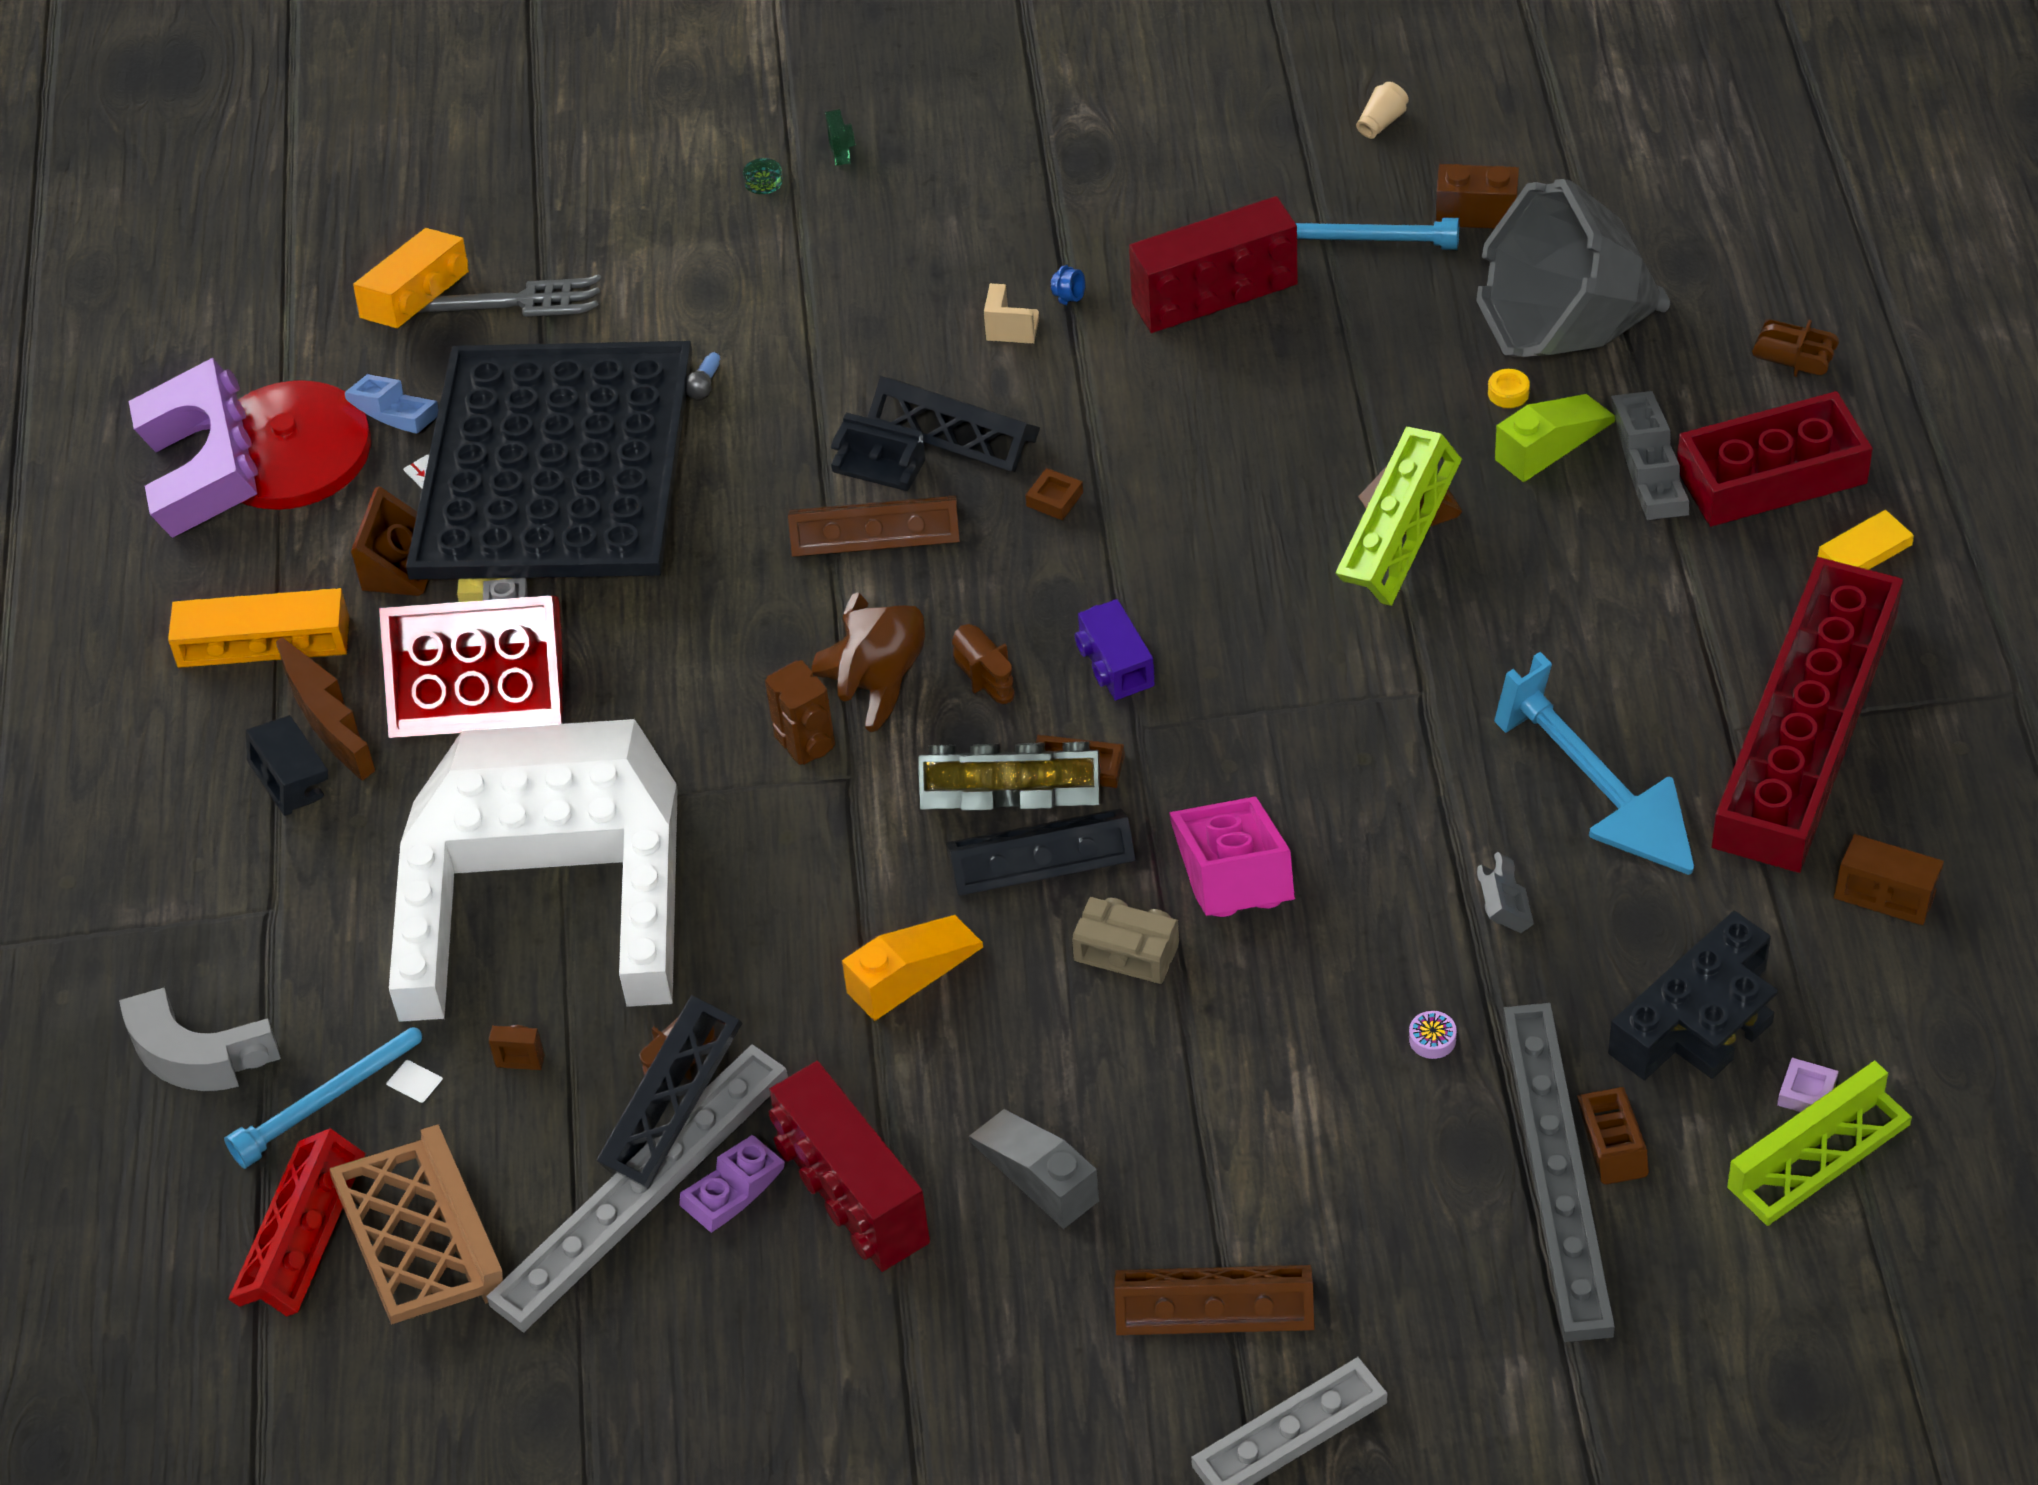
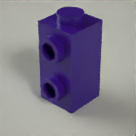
[1075,599,1155,701]

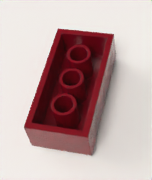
[1129,196,1298,333]
[1677,391,1873,527]
[768,1060,930,1272]

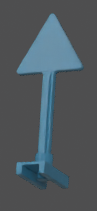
[1494,651,1694,875]

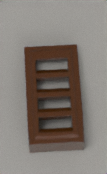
[1577,1087,1649,1184]

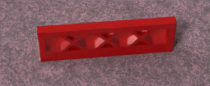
[228,1128,366,1316]

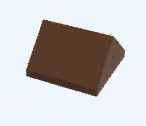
[351,486,428,596]

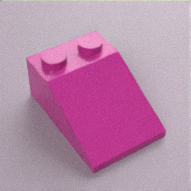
[1169,796,1295,917]

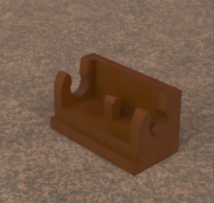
[1834,834,1944,926]

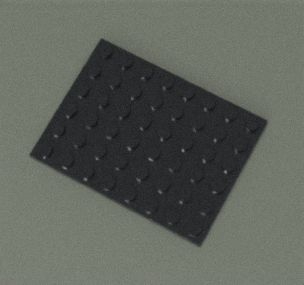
[406,341,692,580]

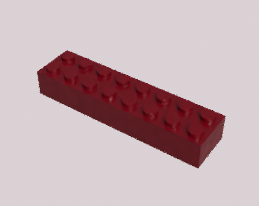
[1712,556,1903,873]

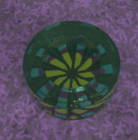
[743,158,783,194]

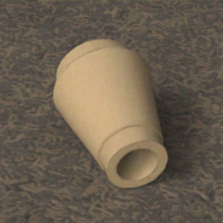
[1356,82,1409,139]

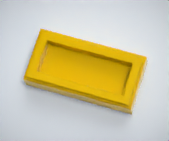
[1818,509,1914,570]

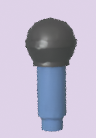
[686,352,720,400]

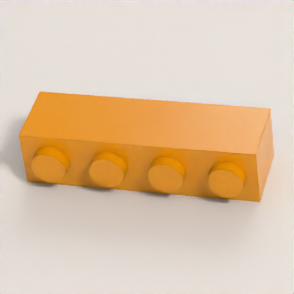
[168,588,349,668]

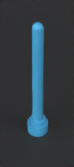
[1296,218,1459,250]
[224,1027,422,1169]

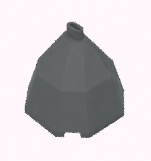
[1476,179,1670,357]

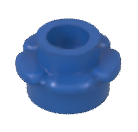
[1051,265,1085,305]

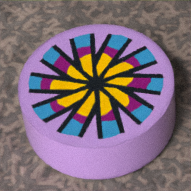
[1409,1011,1457,1059]

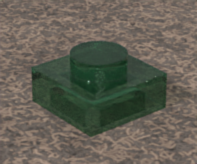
[825,109,855,166]

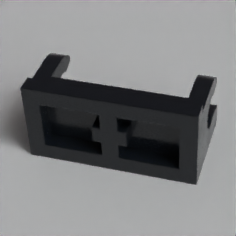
[831,412,925,491]
[246,715,328,816]

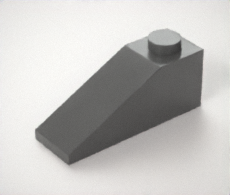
[968,1109,1099,1229]

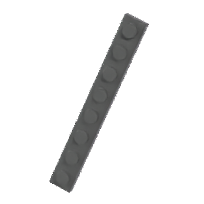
[1503,1003,1615,1342]

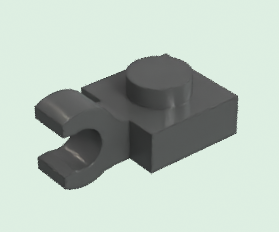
[1477,852,1534,933]

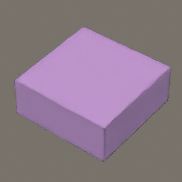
[1777,1058,1839,1112]

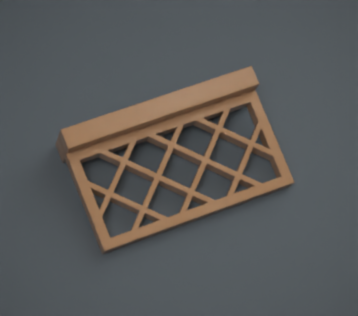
[330,1124,503,1325]

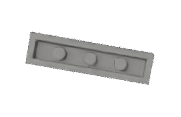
[1191,1357,1387,1485]

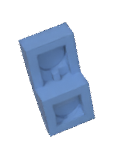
[345,374,439,434]

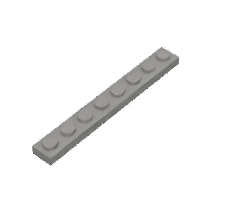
[486,1044,788,1333]

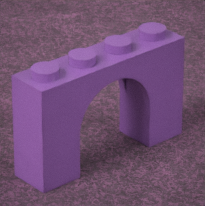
[129,358,258,538]

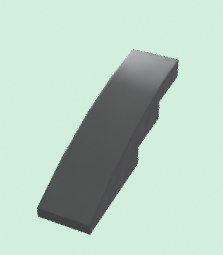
[1611,391,1689,520]

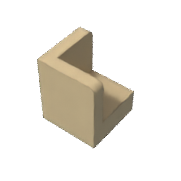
[984,283,1039,343]

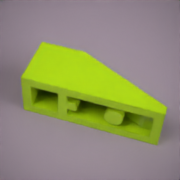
[1495,394,1615,482]

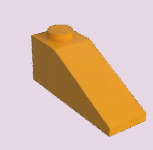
[842,915,983,1021]

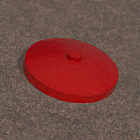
[238,380,371,510]

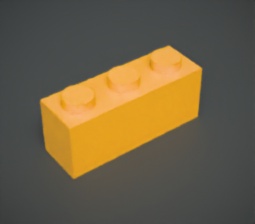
[353,228,469,329]

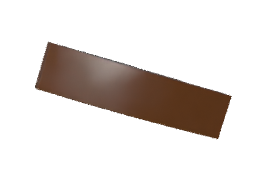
[276,637,375,781]

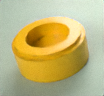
[1488,369,1530,408]

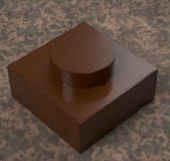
[1025,468,1083,520]
[488,1025,545,1070]

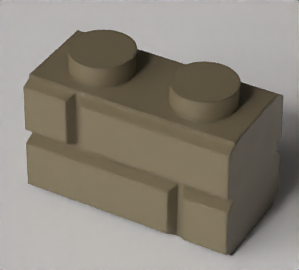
[1072,897,1179,984]

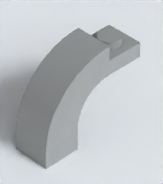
[119,988,281,1091]

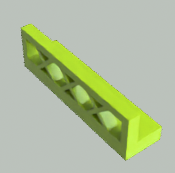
[1336,426,1462,606]
[1727,1060,1912,1226]

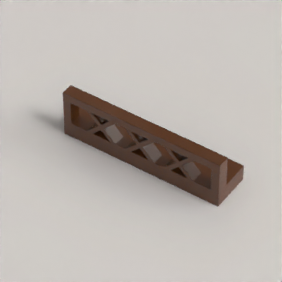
[788,495,960,557]
[1114,1265,1314,1335]

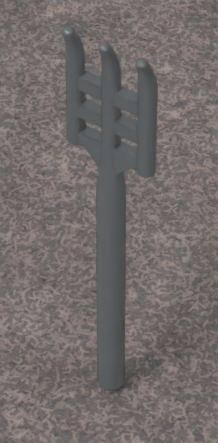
[356,274,601,317]

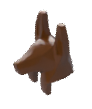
[812,593,925,732]

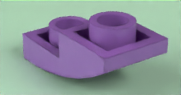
[679,1135,785,1233]

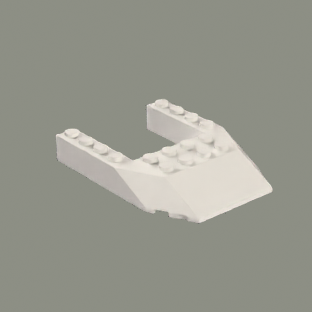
[389,719,677,1022]

